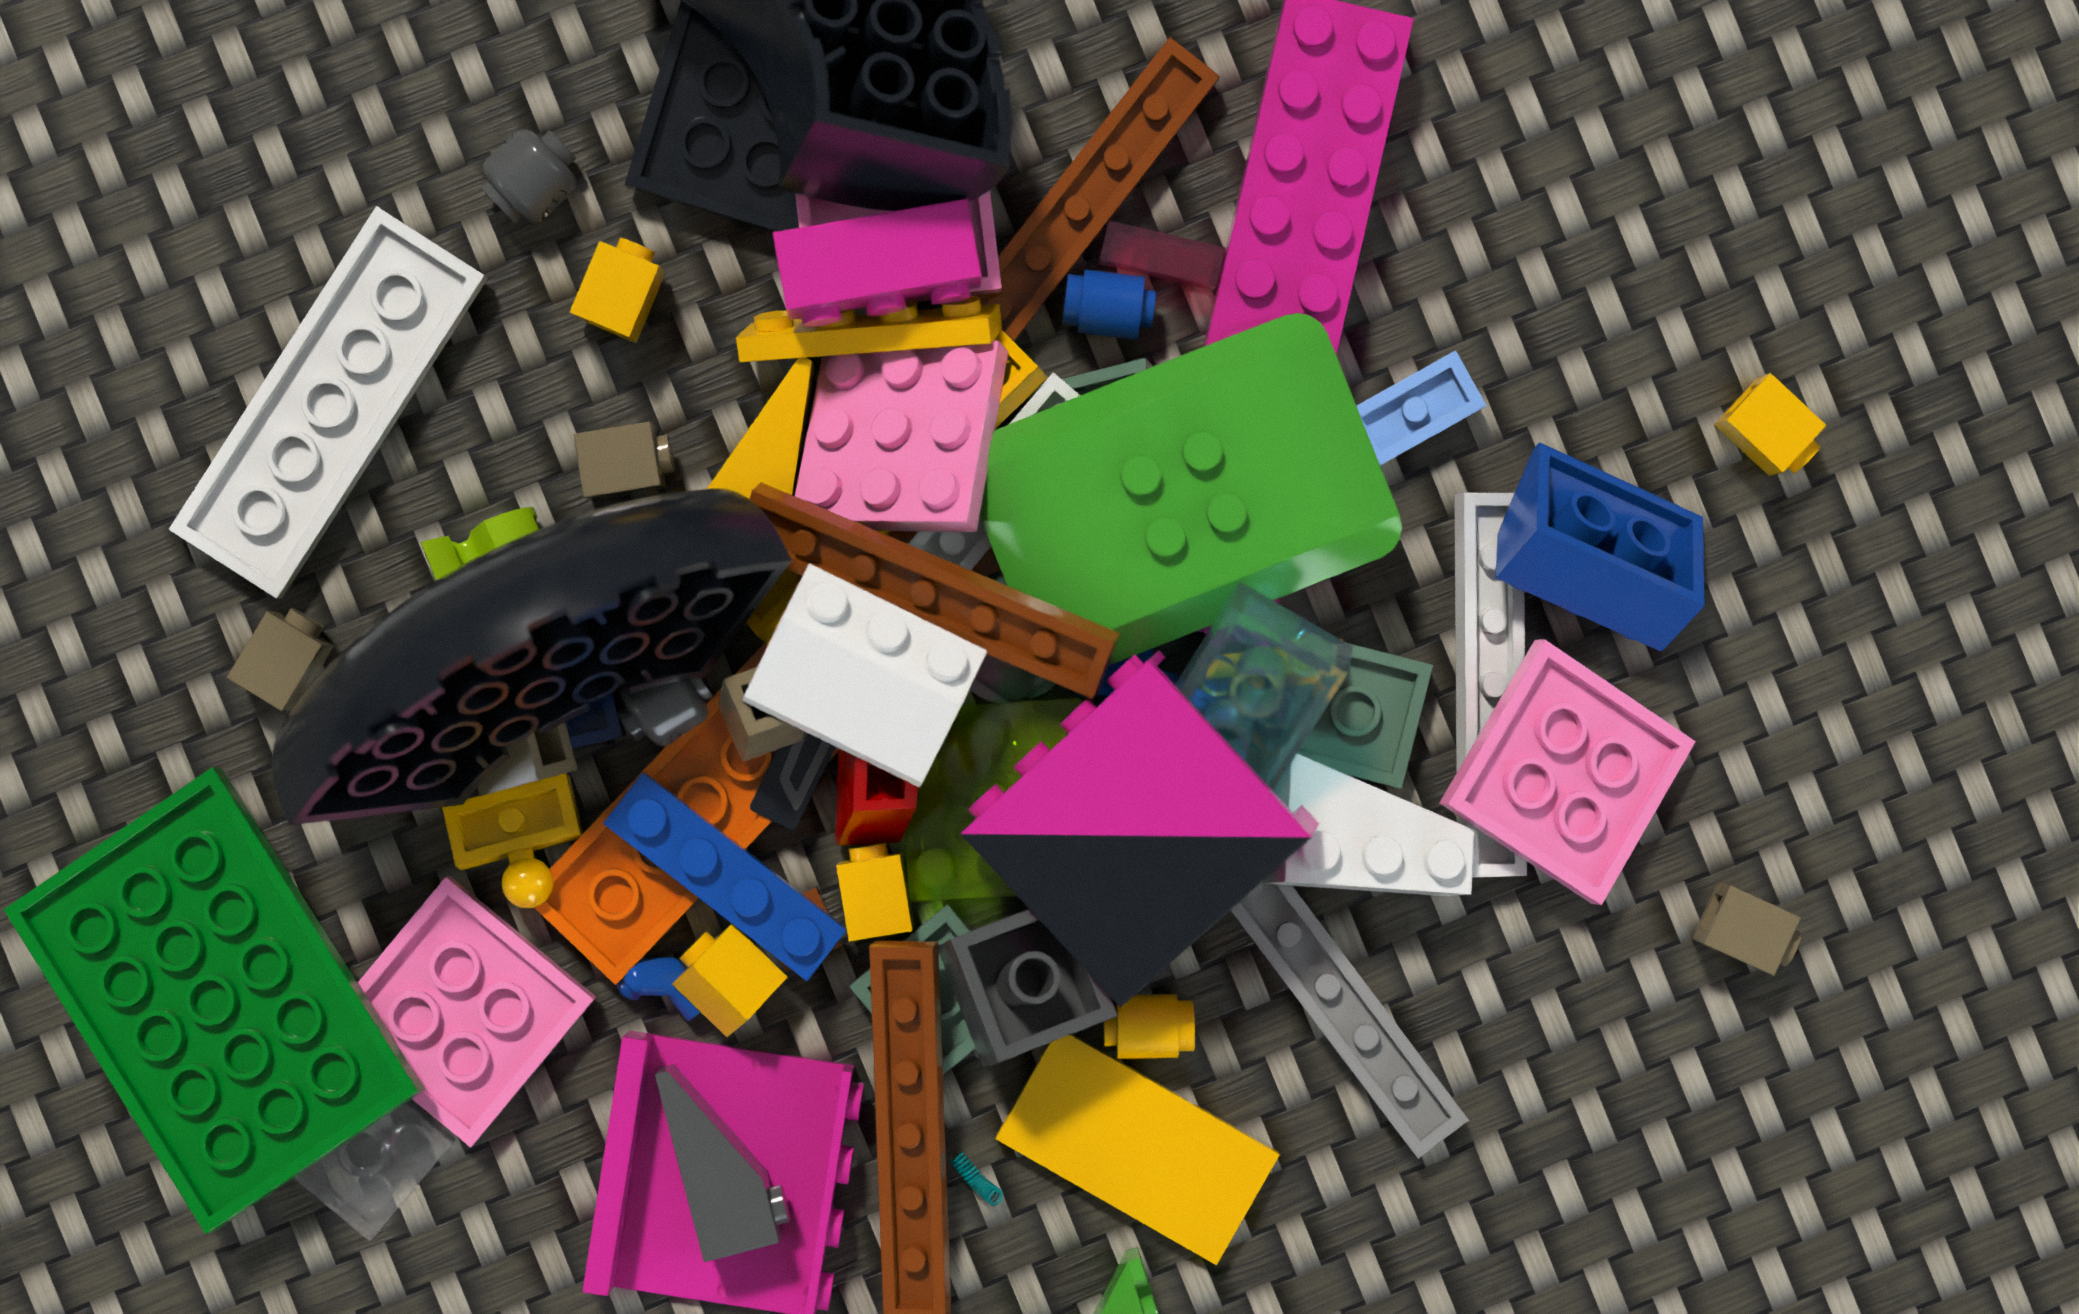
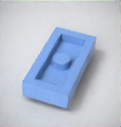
[1357,350,1487,465]

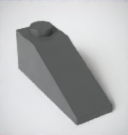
[655,1064,791,1262]

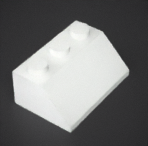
[742,563,987,787]

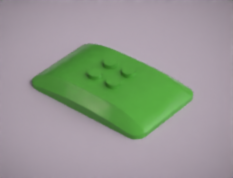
[980,313,1402,665]

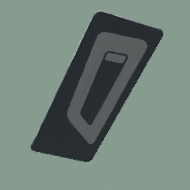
[750,732,836,830]

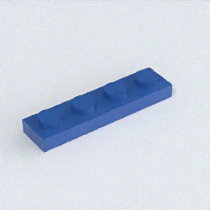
[603,772,847,981]

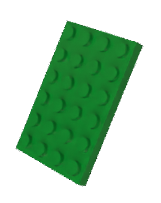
[3,767,425,1235]

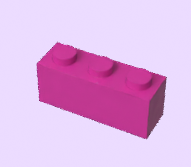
[772,199,981,327]

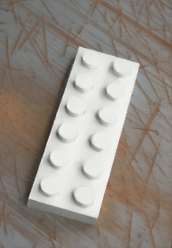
[169,206,488,599]

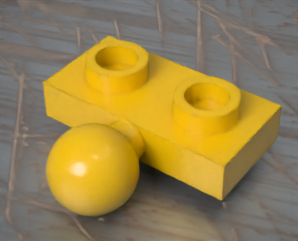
[442,773,583,908]

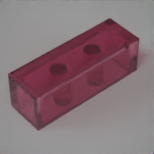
[1099,221,1225,291]

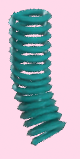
[949,1152,1003,1206]

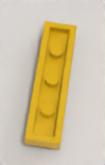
[736,296,1002,362]

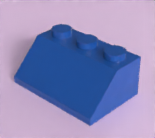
[1496,442,1705,652]

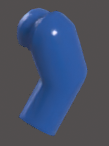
[616,956,700,1022]

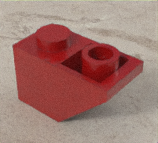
[835,748,918,846]

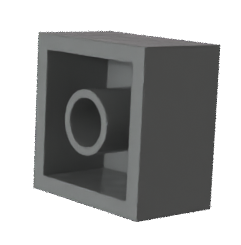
[938,909,1118,1068]

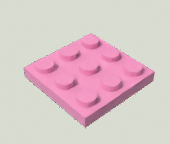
[795,341,1009,532]
[1439,639,1696,905]
[358,875,596,1148]

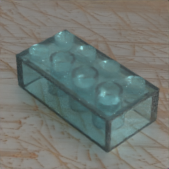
[1175,581,1353,791]

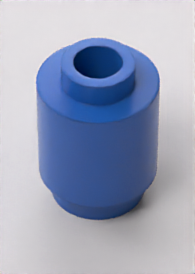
[1062,270,1156,340]

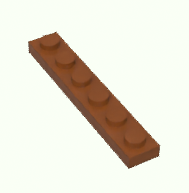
[973,37,1220,342]
[749,482,1120,699]
[869,941,951,1314]

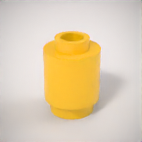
[1103,994,1195,1059]

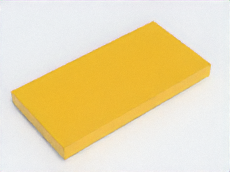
[995,1034,1280,1265]

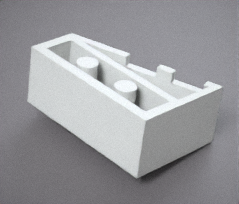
[1263,751,1474,896]

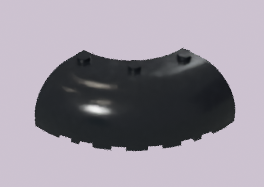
[681,0,1012,211]
[272,488,792,825]

